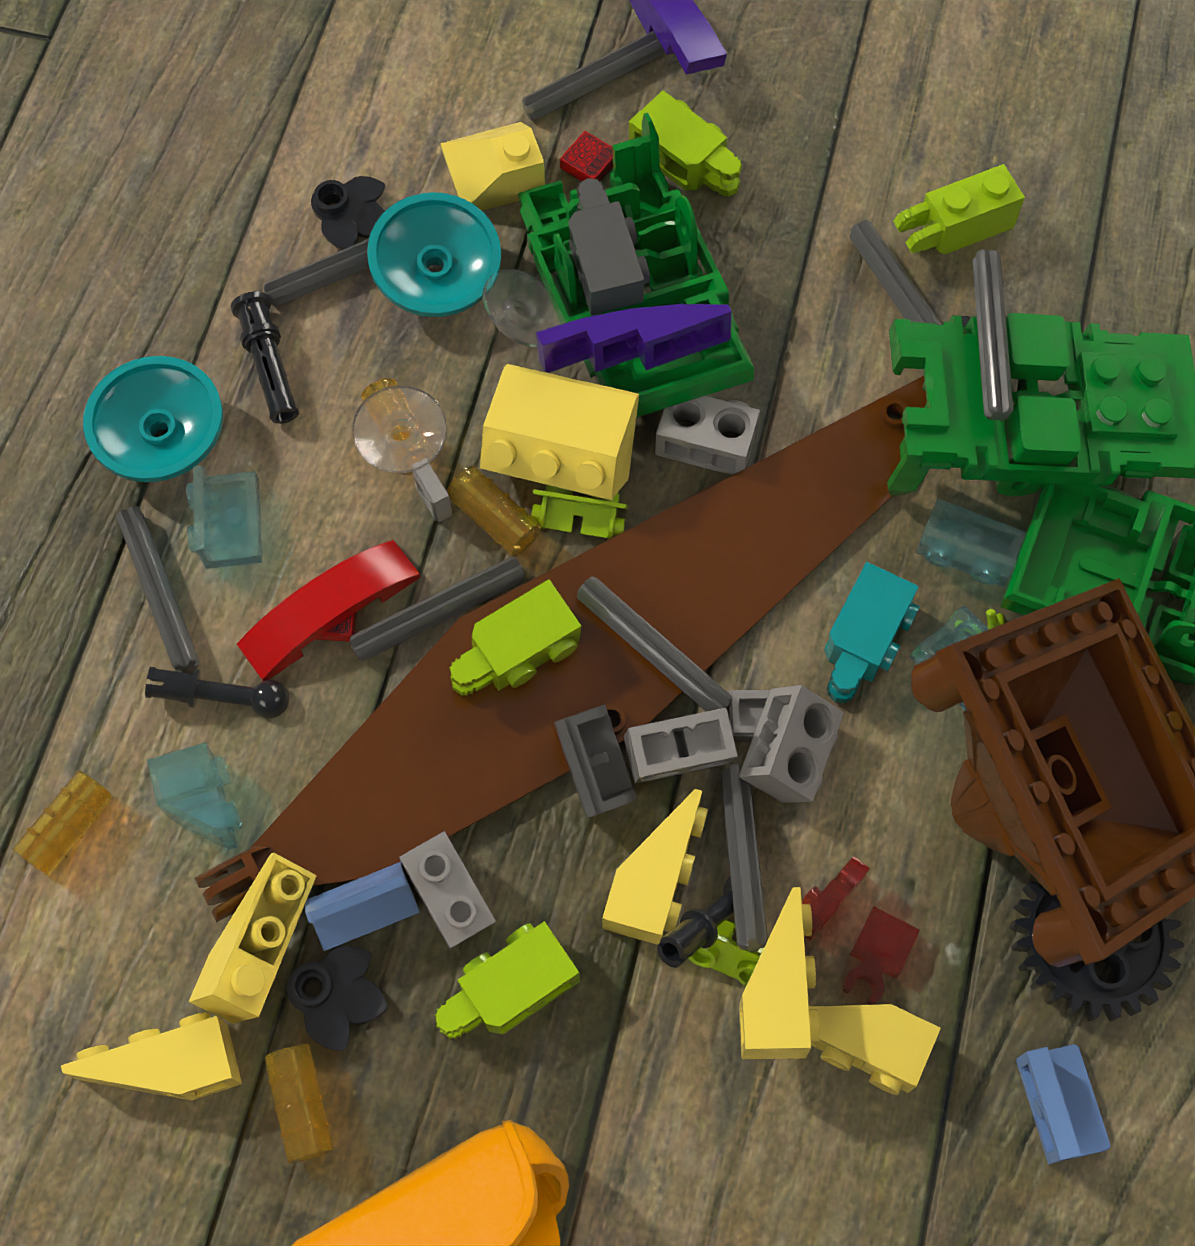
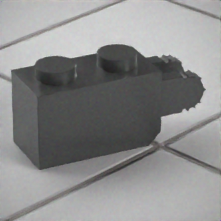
[568,178,650,315]

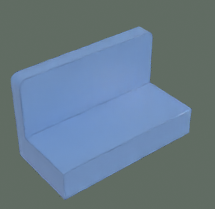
[305,862,420,951]
[1016,1044,1110,1165]

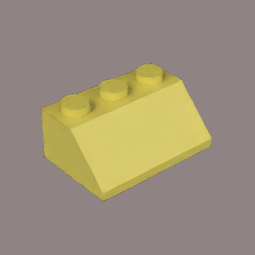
[480,364,639,500]

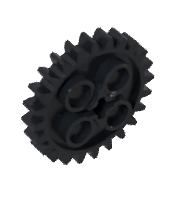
[1010,881,1184,1022]

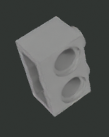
[655,396,760,475]
[739,685,844,803]
[623,708,738,784]
[399,831,496,949]

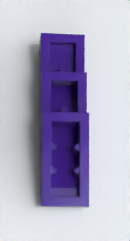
[629,0,727,75]
[536,304,732,373]

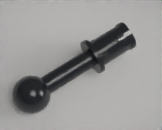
[145,666,289,718]
[657,877,763,968]

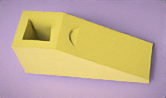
[602,789,708,945]
[189,853,317,1024]
[739,887,820,1060]
[809,1004,941,1095]
[61,1012,242,1101]

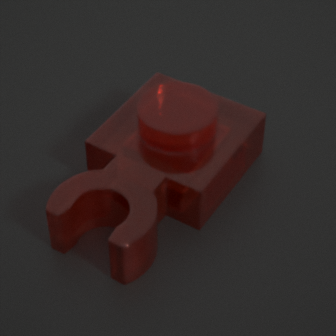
[801,856,870,941]
[843,906,920,1005]

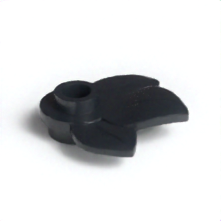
[311,176,385,250]
[287,946,388,1051]

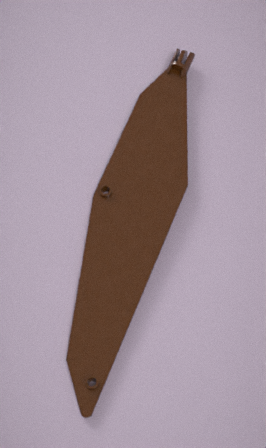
[194,376,927,923]

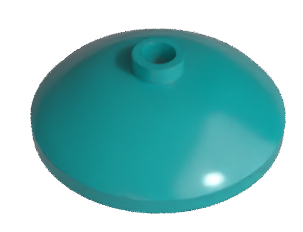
[367,192,501,317]
[83,356,224,482]

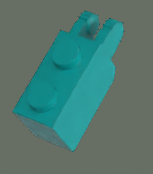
[824,561,920,704]

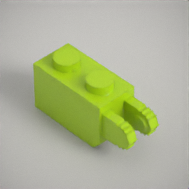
[629,90,742,197]
[893,164,1025,254]
[449,579,581,697]
[434,921,580,1040]

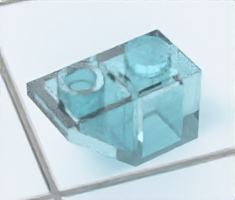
[147,742,242,850]

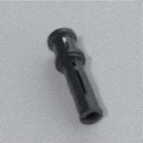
[230,291,299,424]

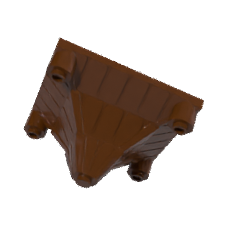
[911,578,1195,967]

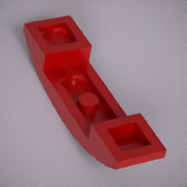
[237,540,421,681]

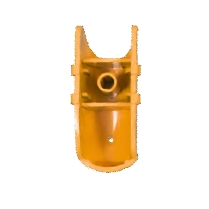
[291,1120,569,1246]

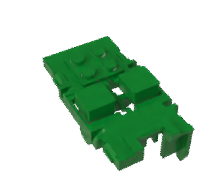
[518,112,754,417]
[887,313,1195,496]
[1000,483,1195,686]

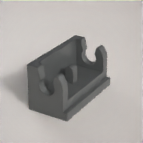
[554,704,637,818]

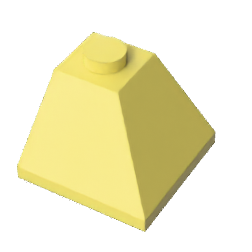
[440,122,545,211]

